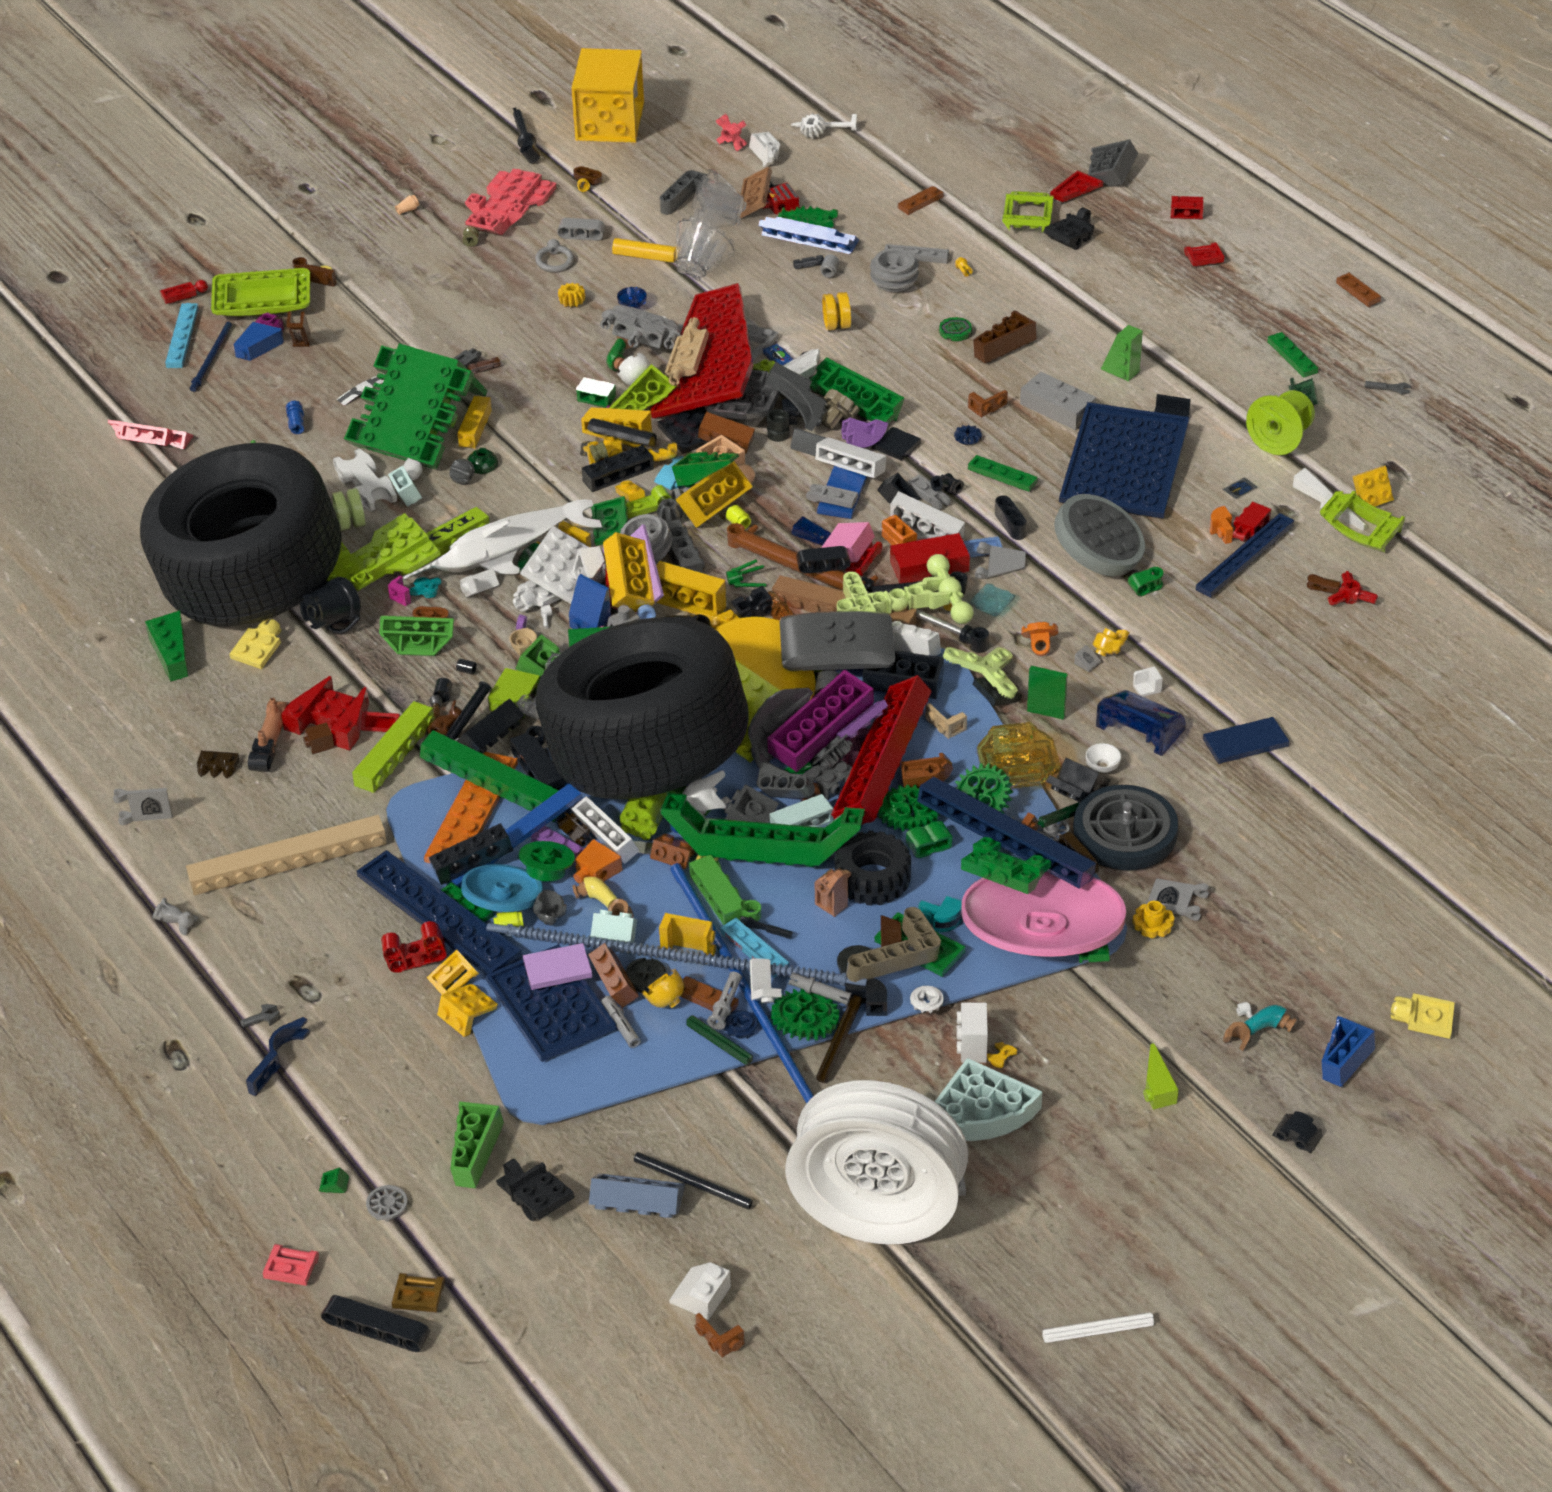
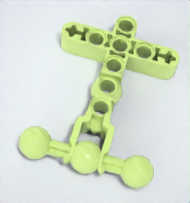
[837,554,974,624]

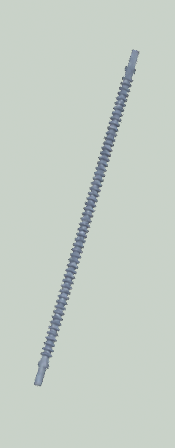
[486,923,867,986]

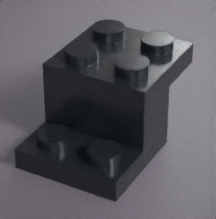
[1046,757,1111,803]

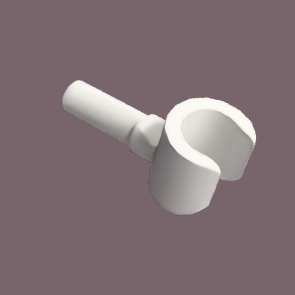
[541,605,552,629]
[1236,1002,1253,1018]

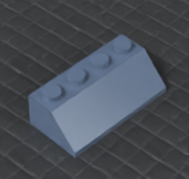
[589,1173,685,1218]

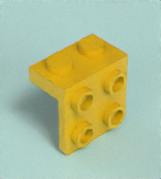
[437,984,498,1037]

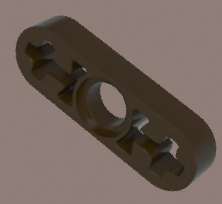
[1059,831,1099,874]

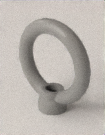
[535,239,574,272]

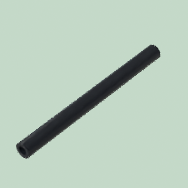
[633,1152,753,1210]

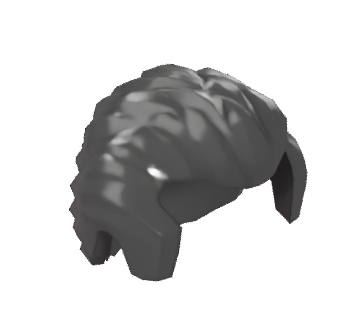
[533,890,567,926]

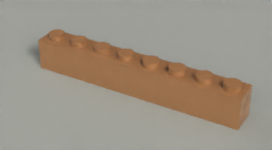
[772,575,917,625]

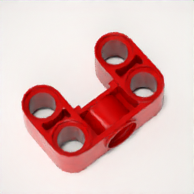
[381,921,447,973]

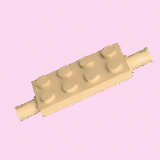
[664,317,709,386]

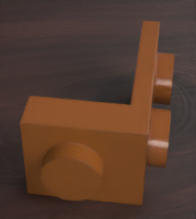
[694,1313,745,1358]

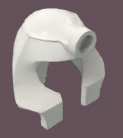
[683,770,732,814]

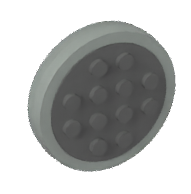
[1054,494,1145,576]

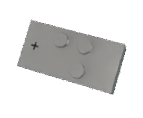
[1020,372,1096,430]

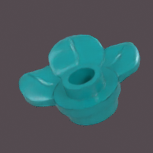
[409,577,441,598]

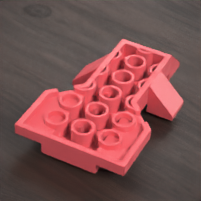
[465,168,556,235]

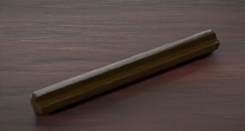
[816,995,862,1083]

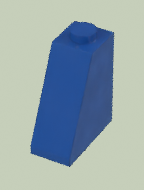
[234,322,284,361]

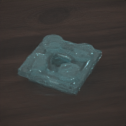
[970,584,1015,617]

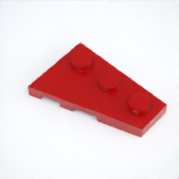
[1050,171,1103,202]

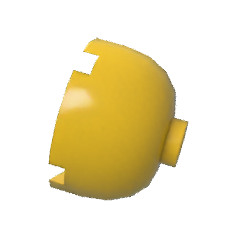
[642,969,684,1008]

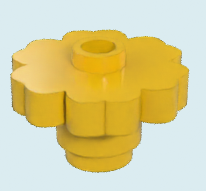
[1132,901,1174,938]

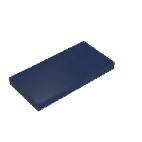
[1203,717,1289,764]

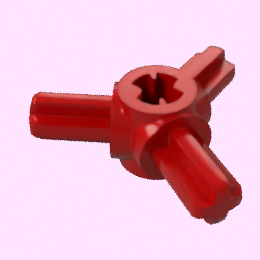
[1327,571,1378,606]

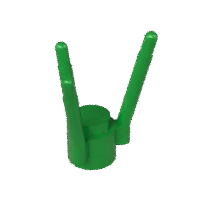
[726,559,767,588]

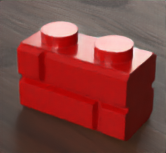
[1170,196,1203,220]

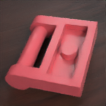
[263,1244,319,1286]

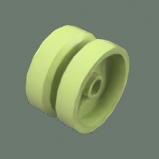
[332,488,365,531]

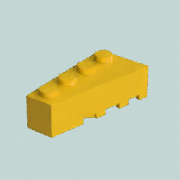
[581,407,652,447]

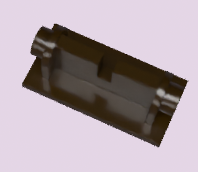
[557,811,593,846]

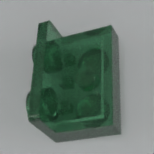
[1288,378,1319,406]

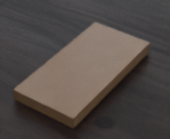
[736,167,772,219]

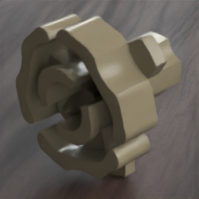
[821,389,860,430]

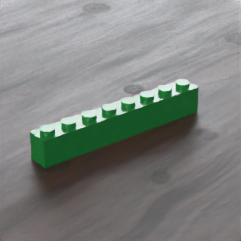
[420,730,560,822]

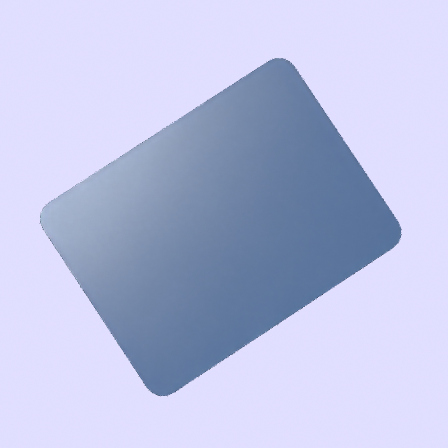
[386,648,1127,1125]

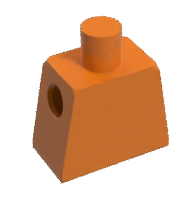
[573,839,622,883]

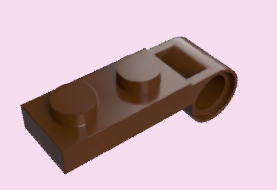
[292,257,337,287]

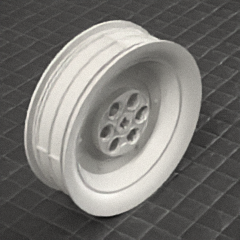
[785,1080,968,1244]

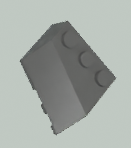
[1088,139,1138,187]

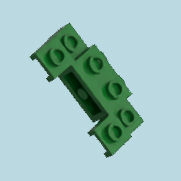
[961,837,1051,894]

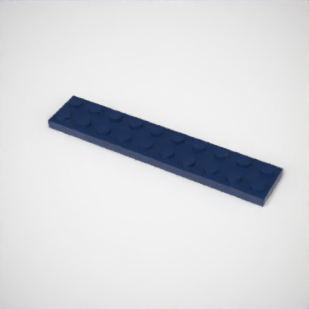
[356,850,522,974]

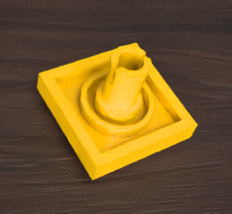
[1352,466,1394,507]

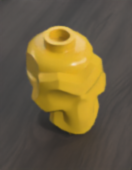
[1092,628,1130,656]

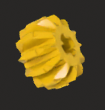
[558,282,586,308]

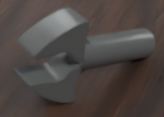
[240,1004,280,1028]

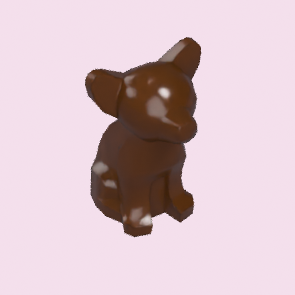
[427,700,462,736]

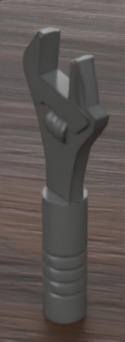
[1364,381,1411,395]

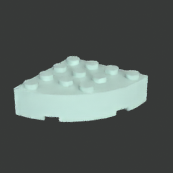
[935,1058,1042,1141]

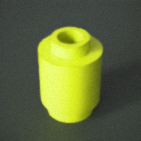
[726,505,751,529]
[493,911,524,927]

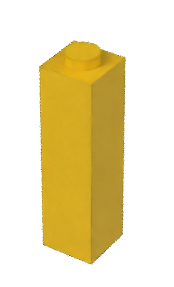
[457,396,492,449]

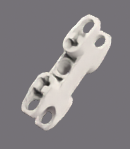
[333,449,397,511]

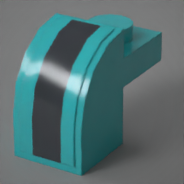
[918,896,963,932]

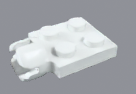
[512,580,561,612]

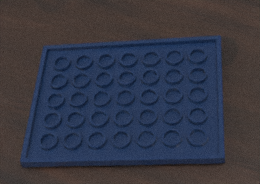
[1059,402,1190,518]

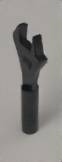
[740,916,793,939]

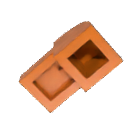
[1210,506,1233,544]

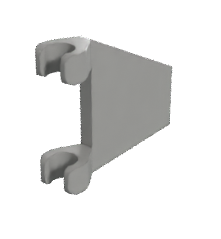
[975,542,1026,579]

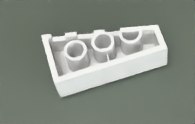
[890,491,965,540]

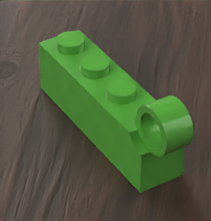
[689,855,762,926]

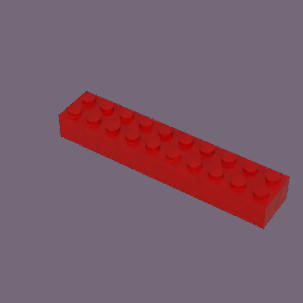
[831,675,931,824]

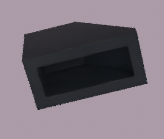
[877,473,920,504]

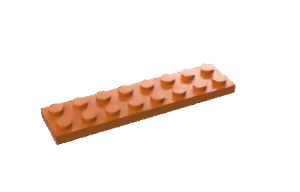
[424,752,518,864]

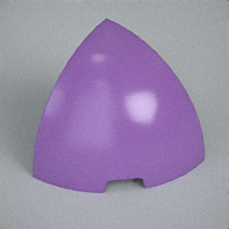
[842,418,888,448]

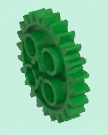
[955,763,1013,814]
[878,784,941,832]
[771,989,839,1041]

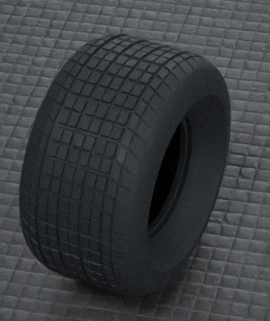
[140,443,342,626]
[536,617,749,799]

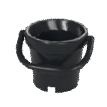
[300,576,361,634]

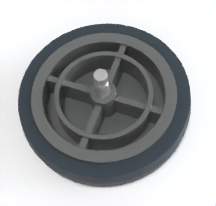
[1073,785,1179,870]

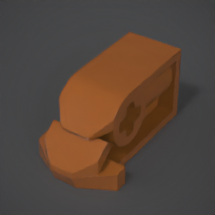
[901,753,953,788]

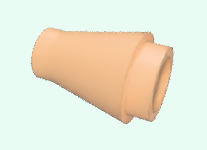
[395,195,419,215]

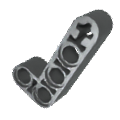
[660,170,712,215]

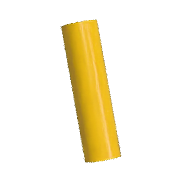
[612,238,678,263]

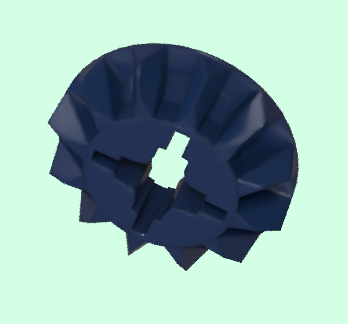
[954,425,982,445]
[724,1010,757,1038]

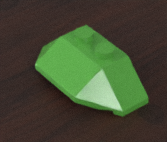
[379,616,454,656]

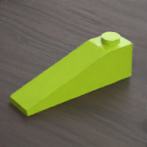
[609,364,677,410]

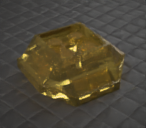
[976,722,1061,789]

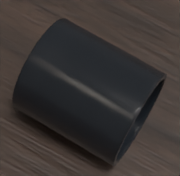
[433,678,452,703]

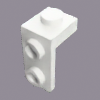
[459,569,499,597]
[750,958,782,1003]

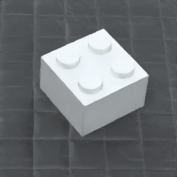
[956,1003,987,1063]

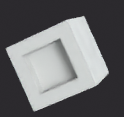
[1133,666,1162,697]

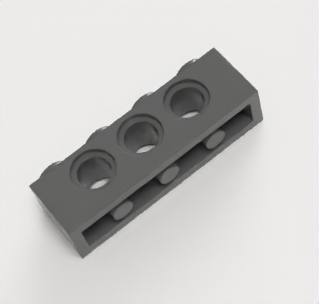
[667,519,705,573]

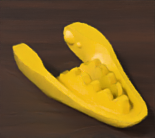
[647,443,677,461]

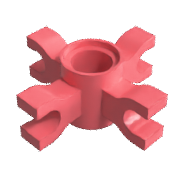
[716,113,747,151]

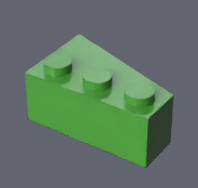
[1101,325,1143,381]

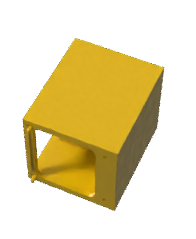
[571,48,645,143]

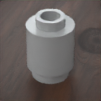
[820,254,840,278]

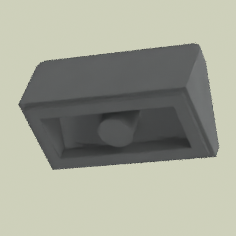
[791,428,826,456]

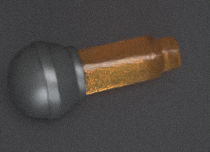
[429,695,442,719]

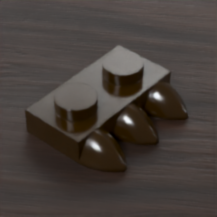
[197,750,240,779]

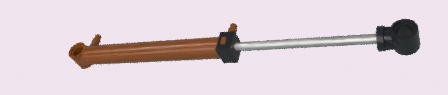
[727,523,989,653]

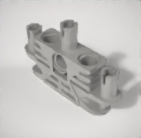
[600,305,681,349]

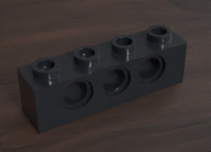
[428,823,514,885]

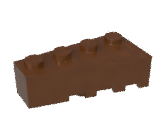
[973,310,1037,363]

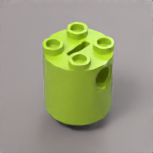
[620,792,667,840]

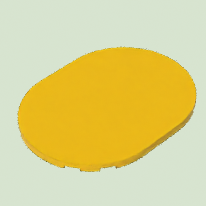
[715,617,816,701]

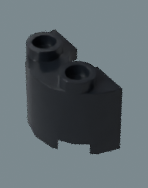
[730,585,772,618]
[1272,1111,1322,1153]

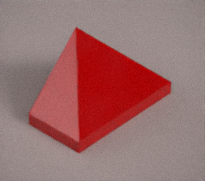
[361,712,400,732]

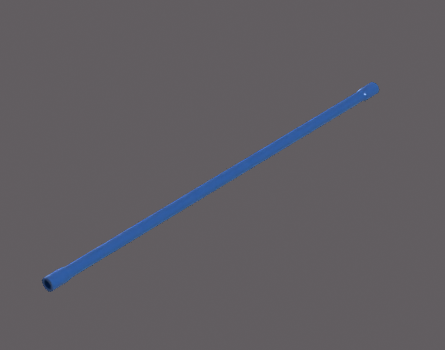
[670,863,814,1104]

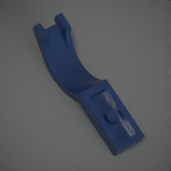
[246,1017,310,1096]

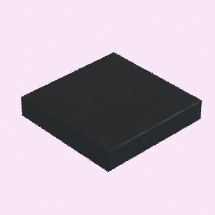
[873,426,921,461]

